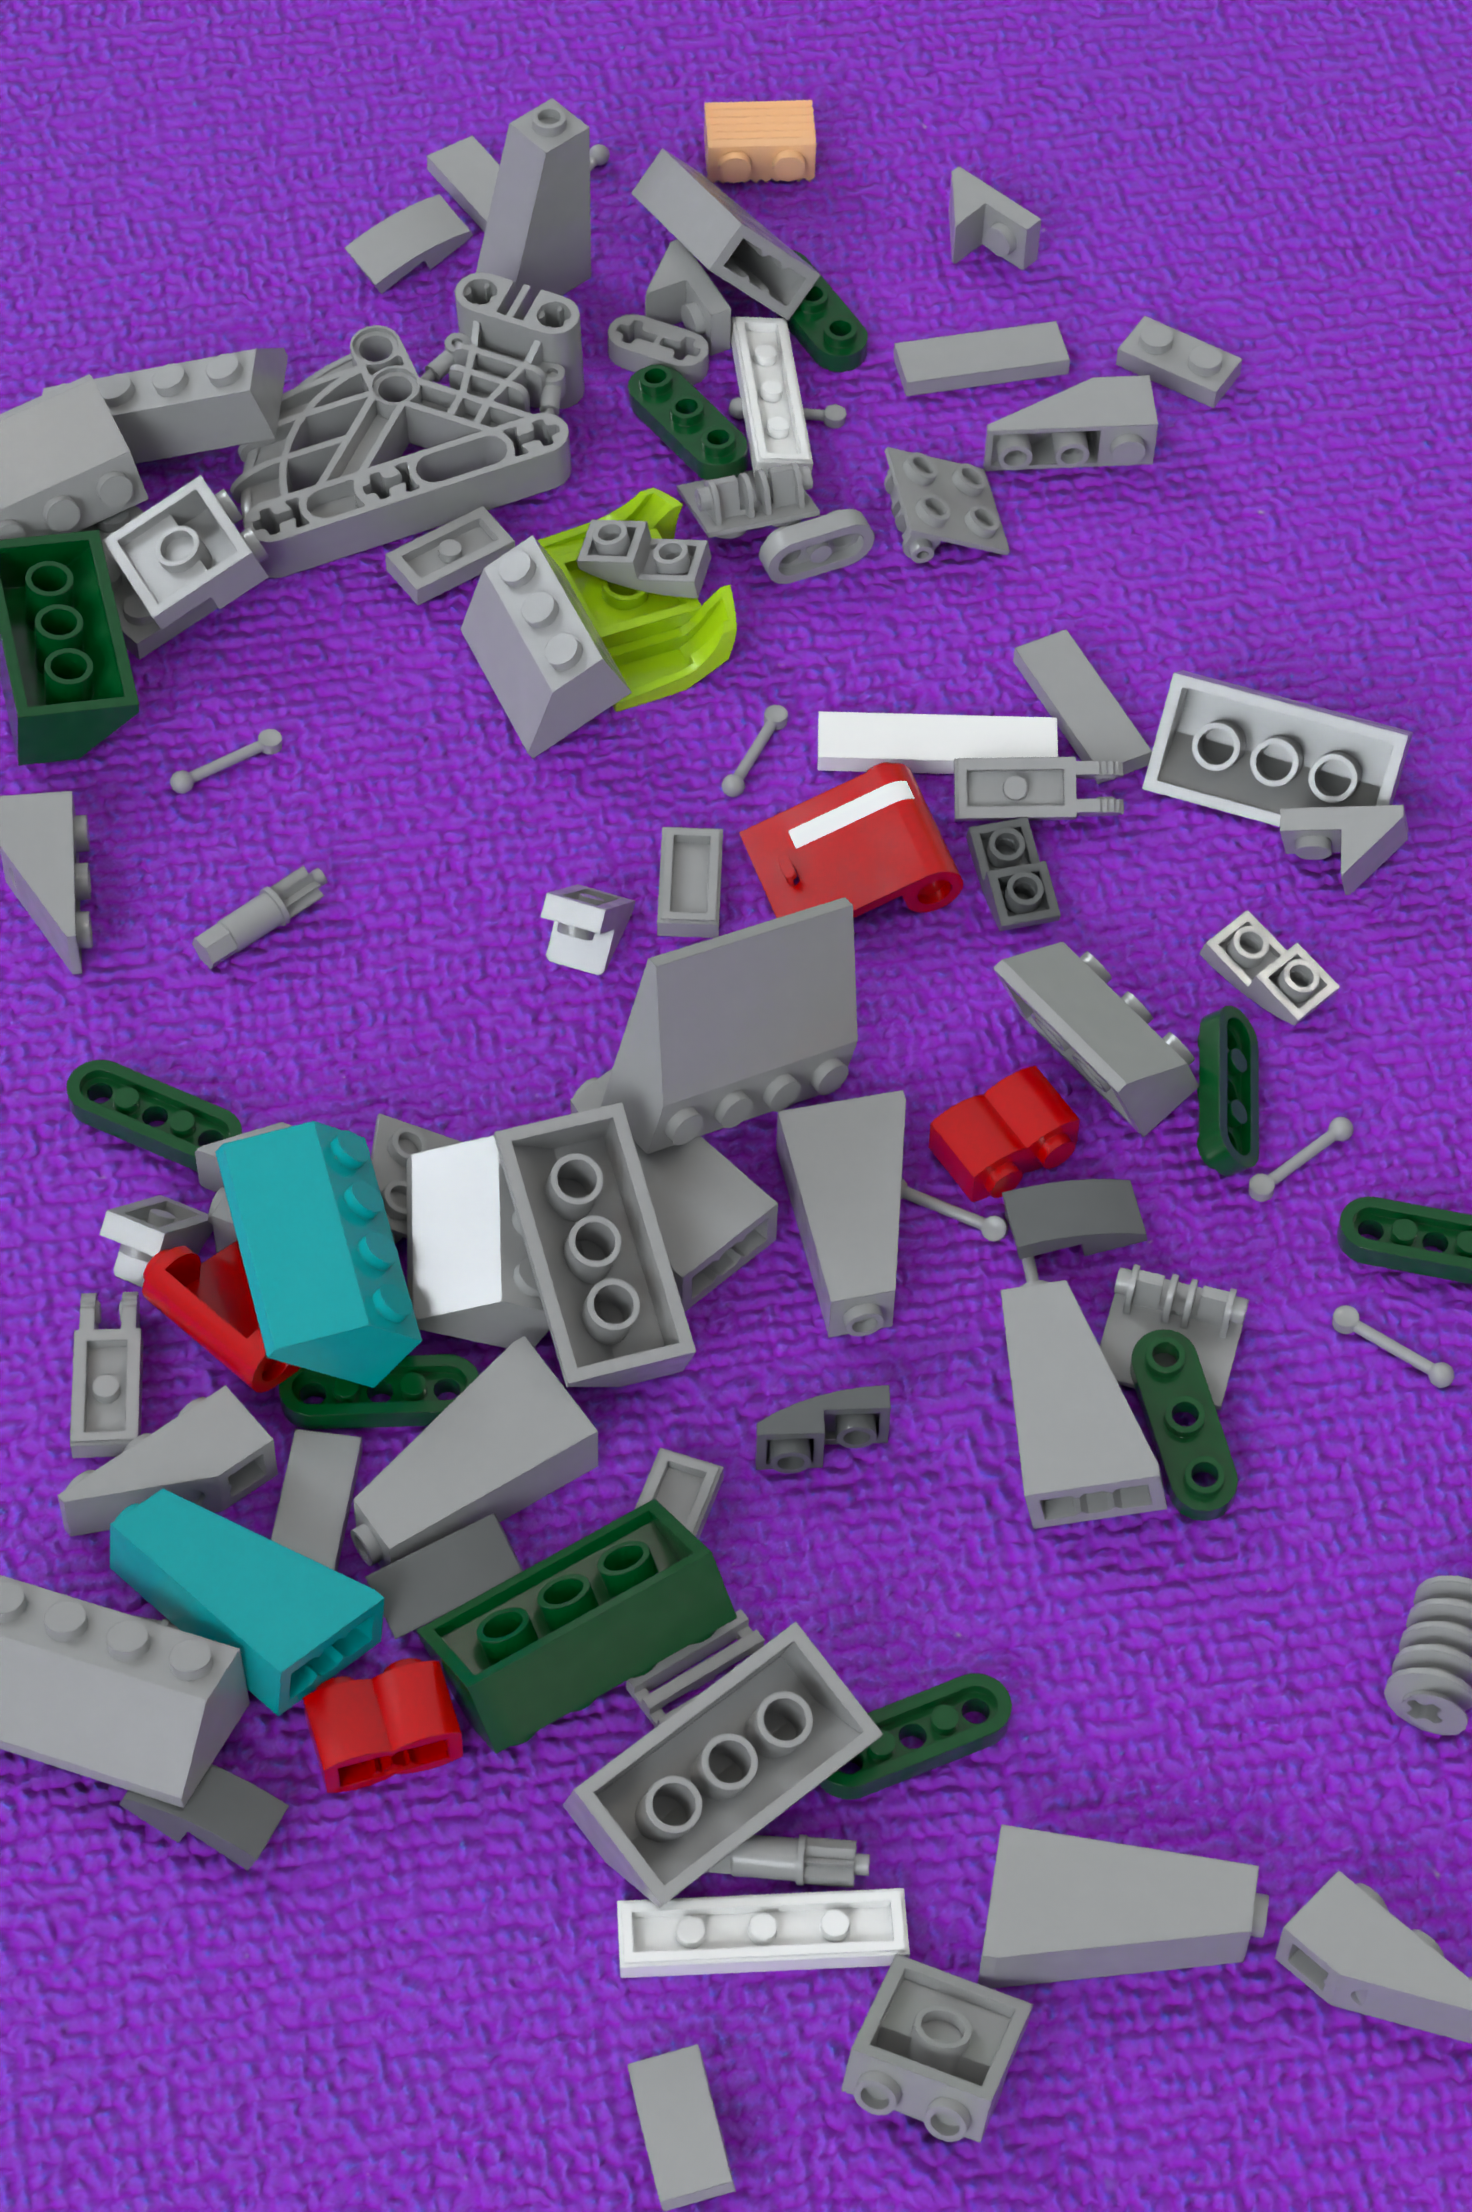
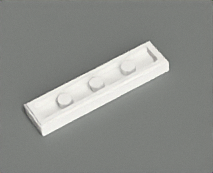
[730,316,813,478]
[817,711,1058,774]
[617,1888,910,1978]

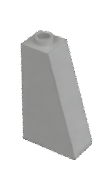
[476,98,591,304]
[631,148,820,320]
[570,1068,778,1312]
[776,1090,906,1338]
[1001,1280,1167,1529]
[350,1336,598,1568]
[978,1824,1269,1988]

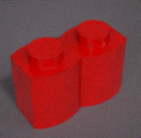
[928,1066,1080,1202]
[303,1658,463,1793]

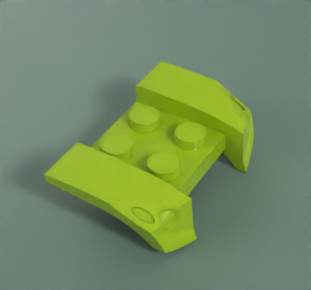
[537,488,737,712]

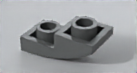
[966,817,1061,931]
[1002,1179,1147,1260]
[755,1385,891,1473]
[365,1513,524,1639]
[119,1764,289,1871]

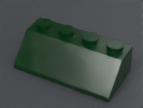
[0,530,139,766]
[417,1498,737,1754]

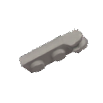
[954,757,1124,821]
[70,1291,143,1458]

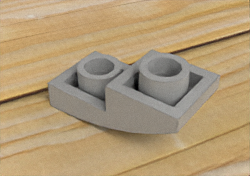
[344,194,473,294]
[577,520,712,598]
[1199,910,1340,1026]
[627,2044,736,2212]

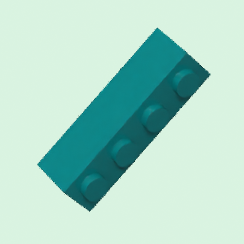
[215,1121,422,1388]

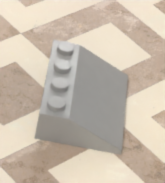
[601,897,858,1154]

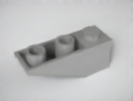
[983,375,1158,471]
[0,791,93,974]
[57,1385,278,1537]
[1275,1870,1472,2044]

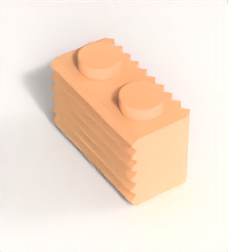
[704,100,816,184]

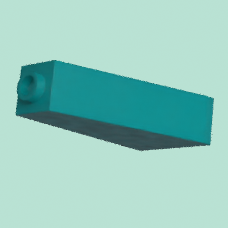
[110,1489,385,1716]

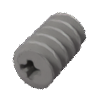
[1384,1575,1472,1735]

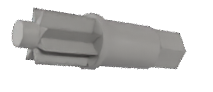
[192,865,327,969]
[707,1835,870,1888]

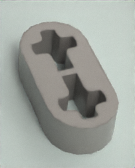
[608,314,709,385]

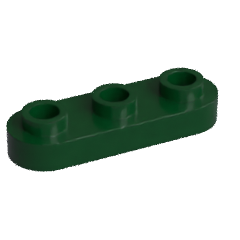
[776,250,868,372]
[628,364,749,480]
[1197,1005,1259,1177]
[66,1060,242,1172]
[1337,1197,1472,1284]
[1130,1329,1238,1521]
[279,1354,479,1429]
[819,1673,1012,1800]

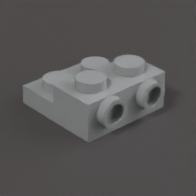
[103,475,269,630]
[841,1954,1033,2143]

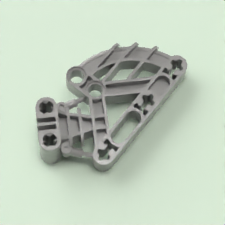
[230,272,585,578]

